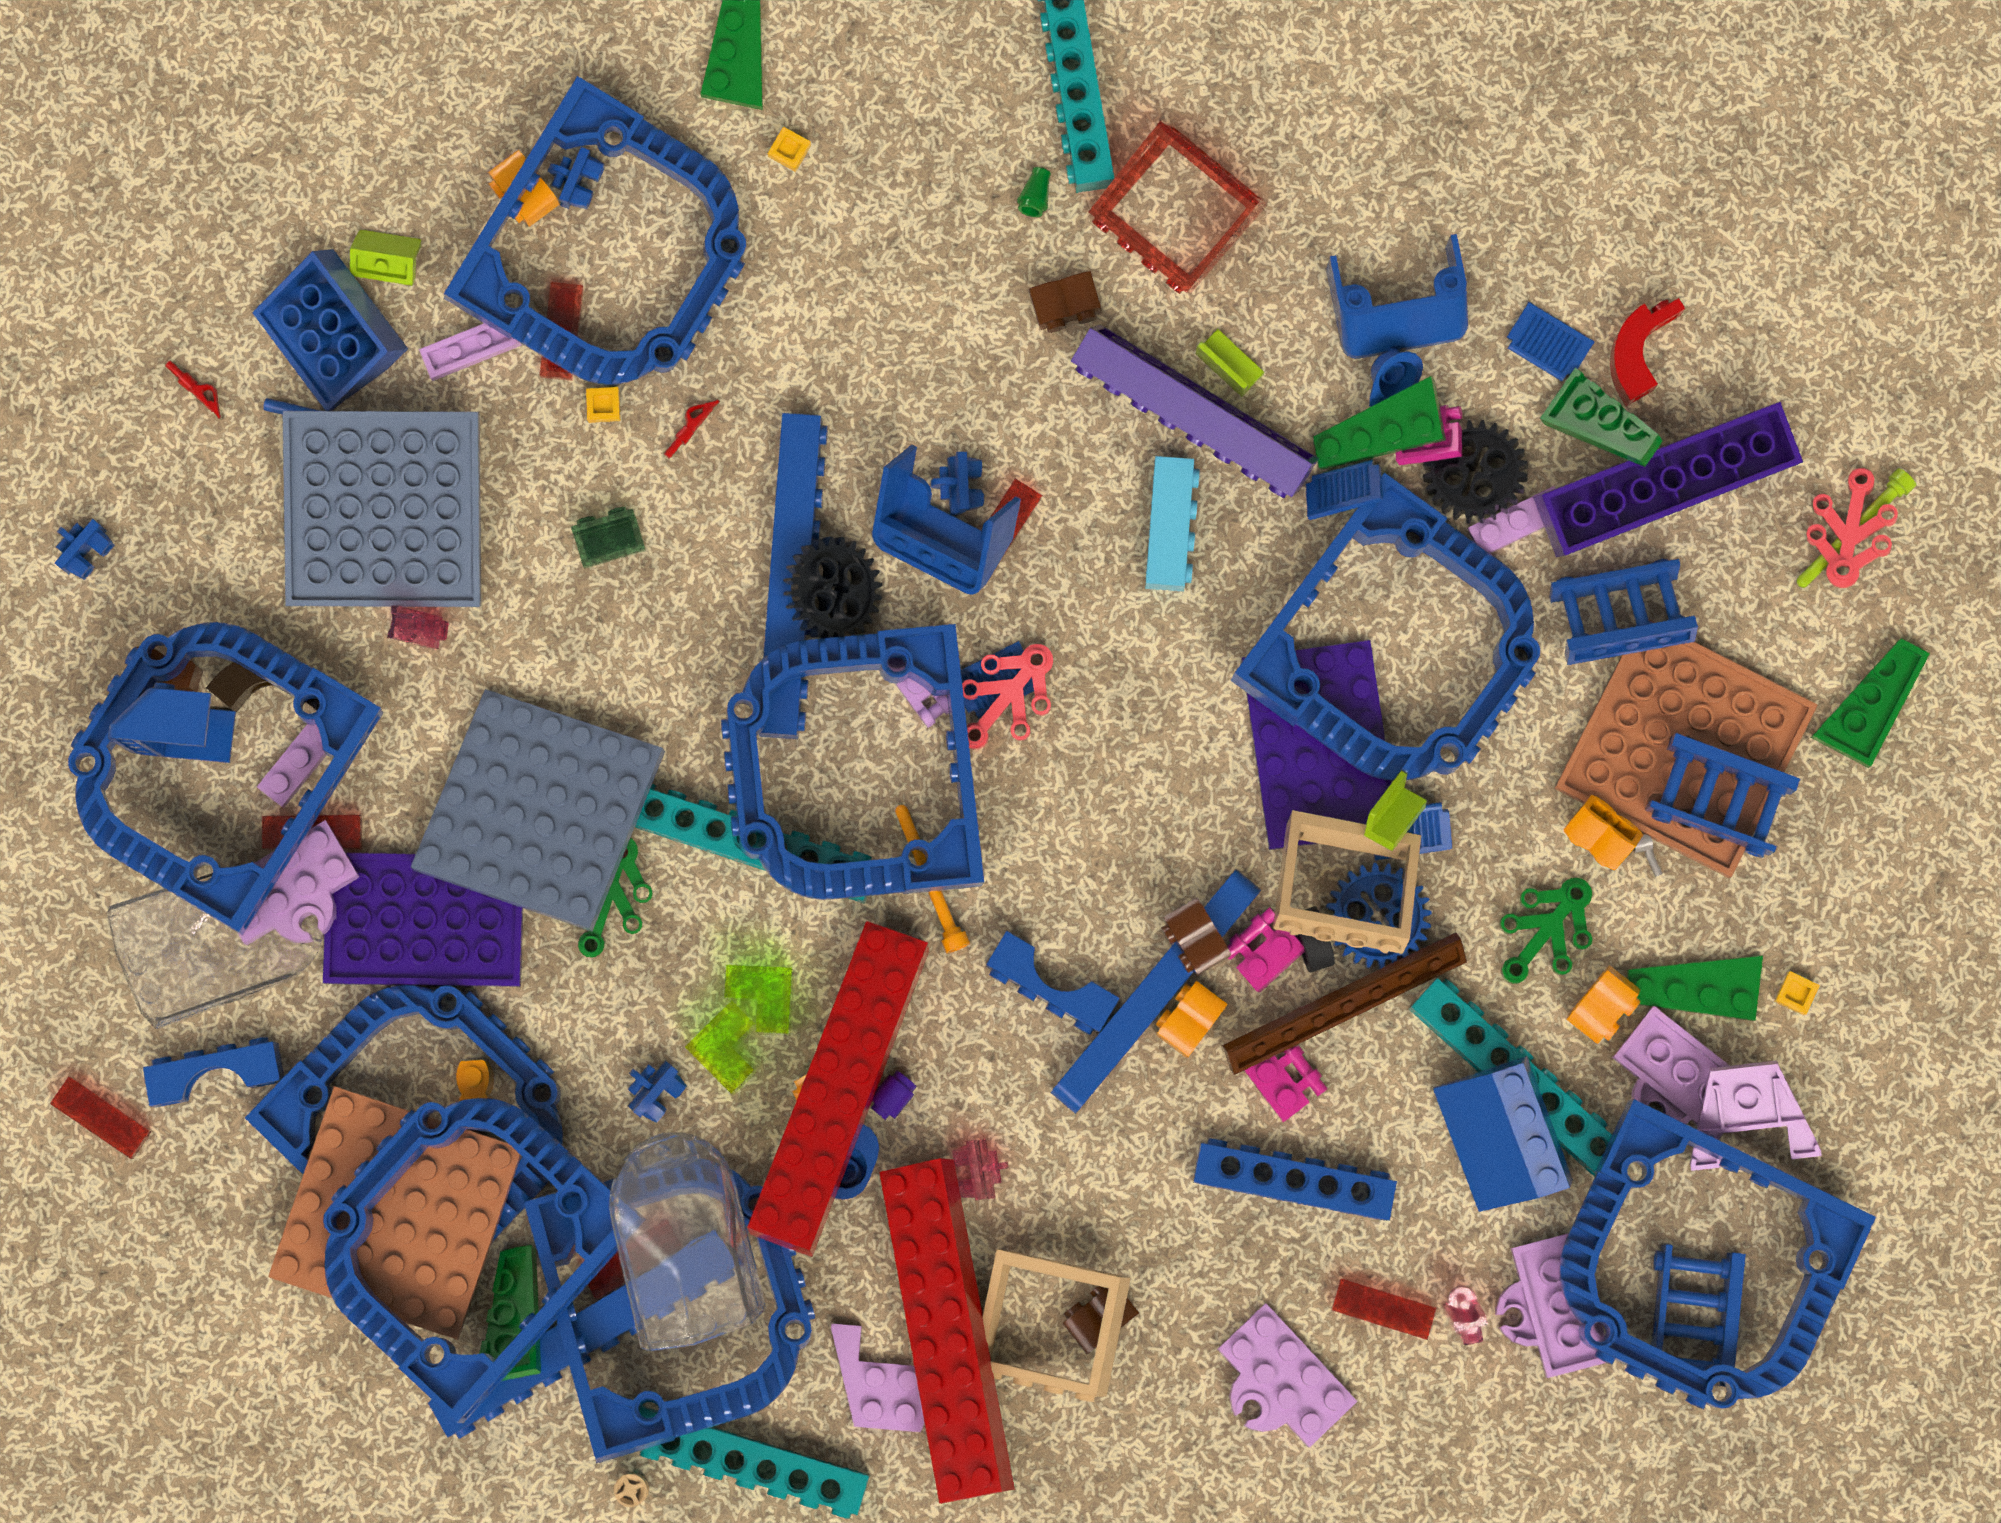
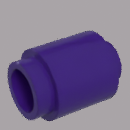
[870,1070,917,1120]

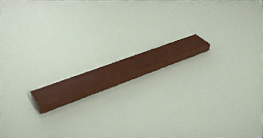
[1222,932,1467,1075]

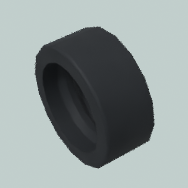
[1297,906,1335,973]

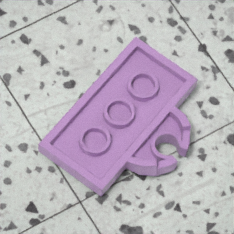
[238,820,360,945]
[1612,1006,1730,1140]
[1495,1233,1606,1378]
[1217,1303,1357,1448]

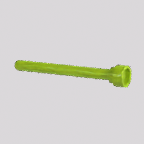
[1796,468,1917,588]

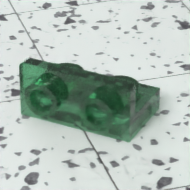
[571,507,646,569]

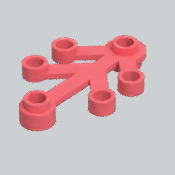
[1807,468,1898,588]
[962,644,1053,749]

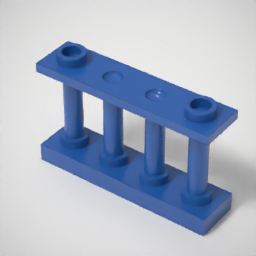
[1549,559,1698,665]
[1645,733,1800,858]
[1648,1244,1746,1387]

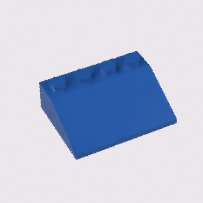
[252,249,408,411]
[1433,1056,1573,1212]

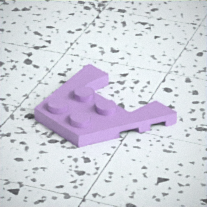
[1690,1060,1822,1171]
[831,1324,925,1432]

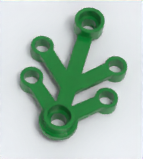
[578,837,653,958]
[1499,878,1593,984]

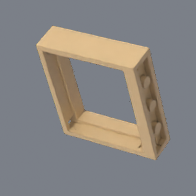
[1273,810,1421,954]
[982,1249,1131,1402]

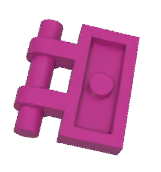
[1396,405,1462,466]
[1227,907,1305,992]
[1244,1045,1328,1122]

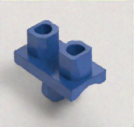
[547,147,605,209]
[930,452,984,515]
[55,519,115,580]
[628,1060,687,1123]

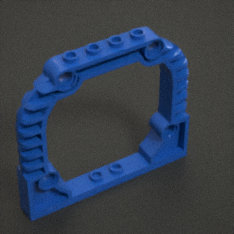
[444,76,746,385]
[1230,472,1540,781]
[68,622,383,936]
[721,624,984,900]
[245,985,563,1245]
[323,1098,645,1423]
[1560,1099,1876,1410]
[524,1159,815,1463]

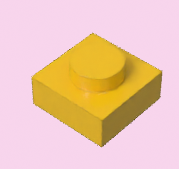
[767,127,811,172]
[586,387,621,423]
[1774,971,1820,1016]

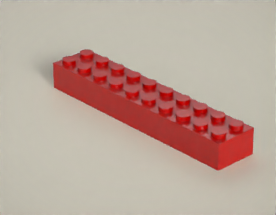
[747,921,929,1257]
[879,1158,1015,1504]

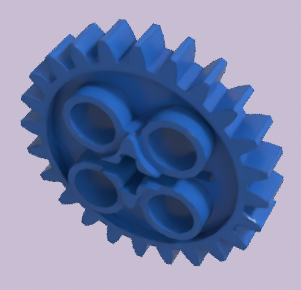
[1325,863,1432,969]

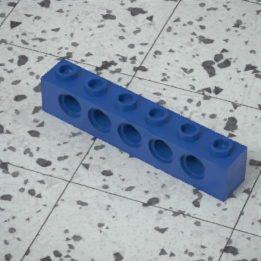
[1193,1138,1397,1221]

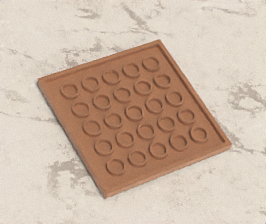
[1554,619,1818,878]
[268,1086,522,1340]

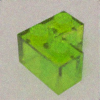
[724,965,794,1036]
[685,1000,757,1096]

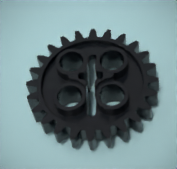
[1423,420,1528,524]
[783,536,882,639]

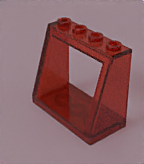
[1088,120,1268,294]

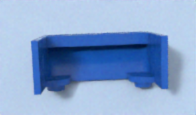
[1326,234,1468,359]
[872,445,1021,595]
[108,683,236,763]

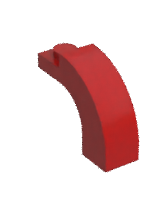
[1610,298,1686,407]

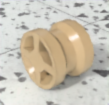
[614,1472,649,1507]

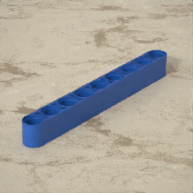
[1050,869,1261,1114]

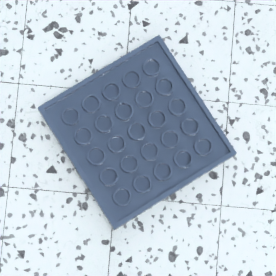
[283,411,482,607]
[411,689,665,931]

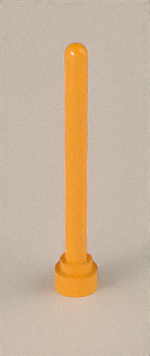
[895,805,970,954]

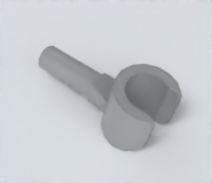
[1633,834,1663,877]

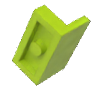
[350,230,421,286]
[1195,329,1264,397]
[1364,770,1427,851]

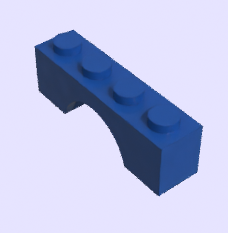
[986,931,1120,1035]
[143,1037,284,1108]

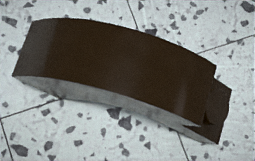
[206,662,320,713]

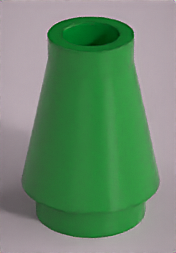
[1017,167,1051,218]

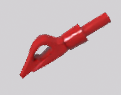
[165,360,221,419]
[664,400,720,459]

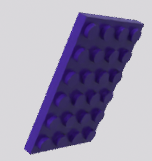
[1241,640,1392,850]
[323,853,523,987]

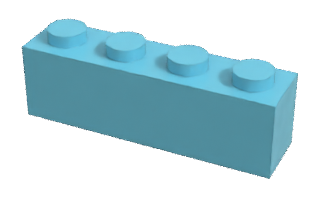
[1145,456,1200,592]

